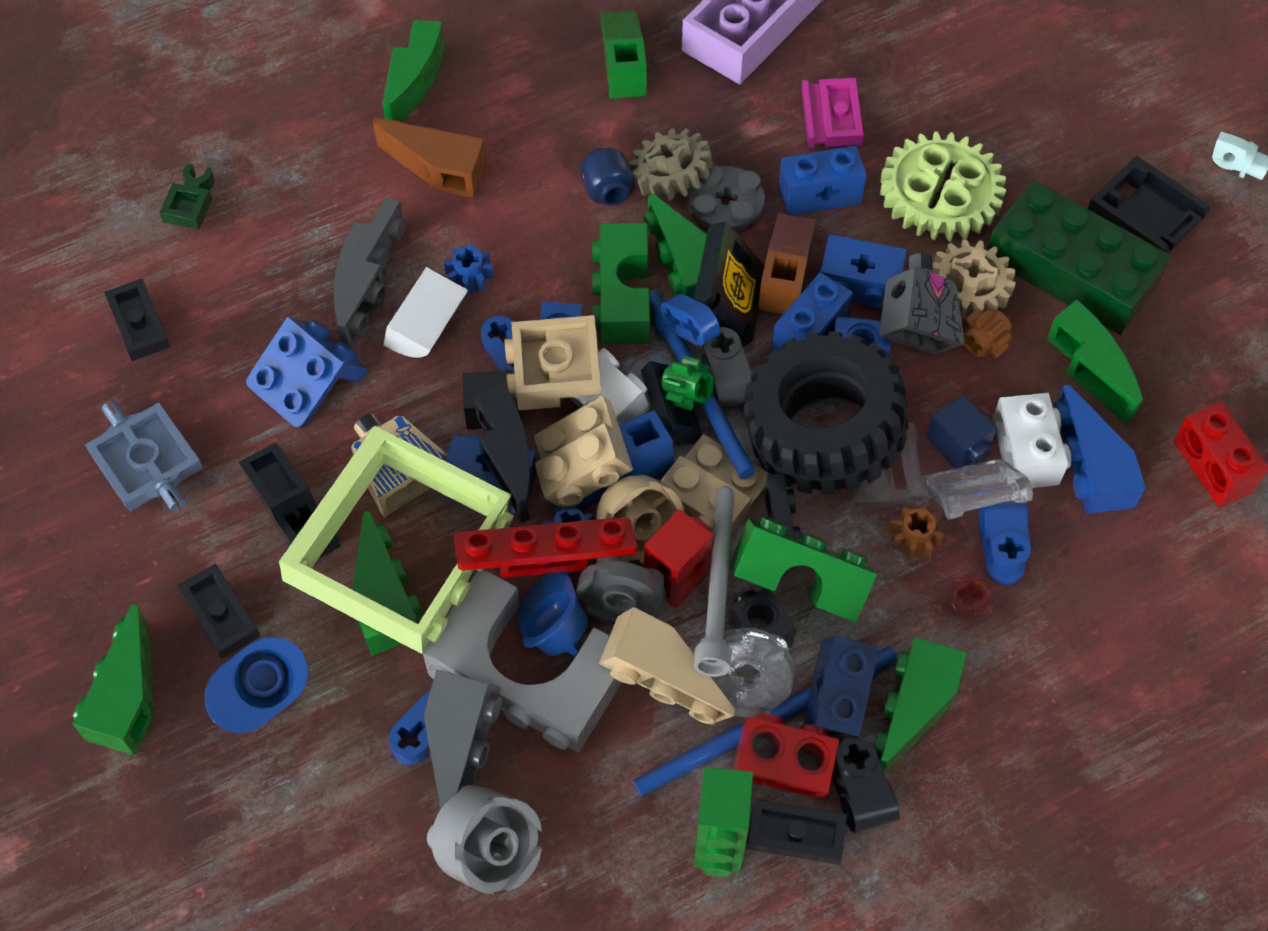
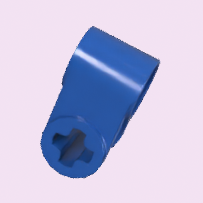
[979,501,1031,585]

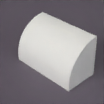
[383,267,468,358]

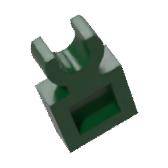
[159,164,215,229]

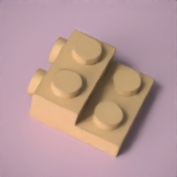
[505,315,602,410]
[534,395,633,509]
[660,434,770,537]

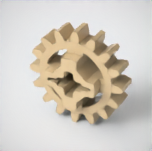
[933,239,1015,319]

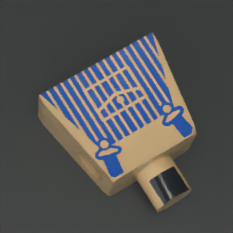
[351,414,447,518]

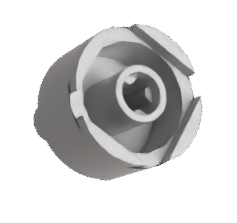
[427,785,542,894]

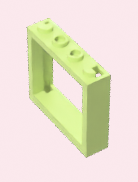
[279,425,514,654]

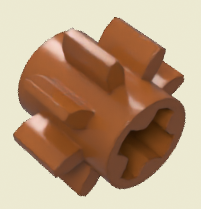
[963,308,1013,359]
[889,505,945,560]

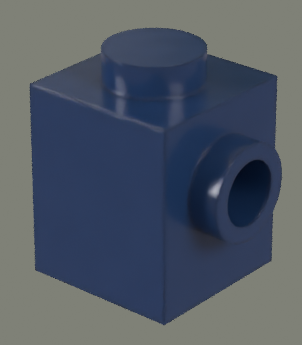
[925,395,997,471]

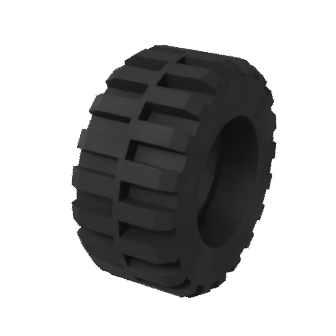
[744,331,909,495]

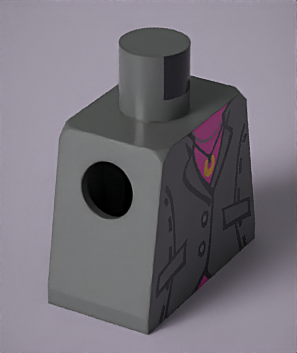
[879,253,964,355]

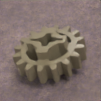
[629,128,713,200]

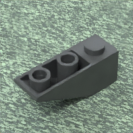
[424,669,502,809]

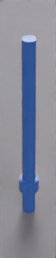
[649,290,755,479]

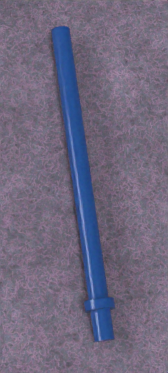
[633,645,897,797]

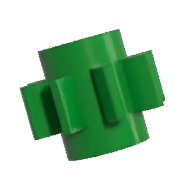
[662,355,714,411]

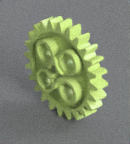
[880,132,1006,241]

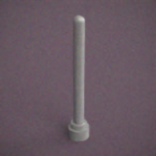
[694,486,734,677]

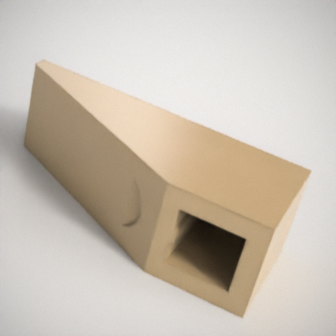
[599,607,736,724]

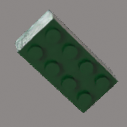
[987,179,1171,335]

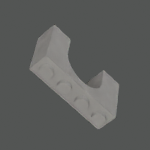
[422,569,622,753]

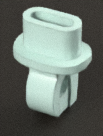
[1212,132,1268,180]

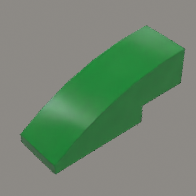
[383,20,445,122]
[1047,300,1143,425]

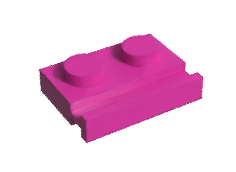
[801,78,864,148]

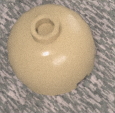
[596,475,685,563]

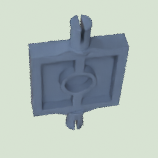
[85,400,203,513]

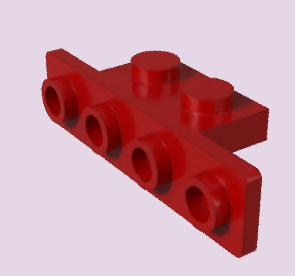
[454,517,637,578]

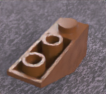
[373,118,487,198]
[758,213,816,314]

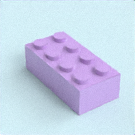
[682,0,822,85]

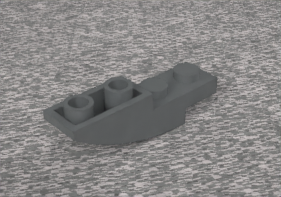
[333,197,406,347]

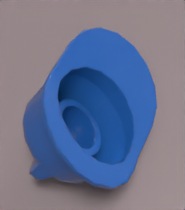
[518,572,589,656]
[204,637,308,733]

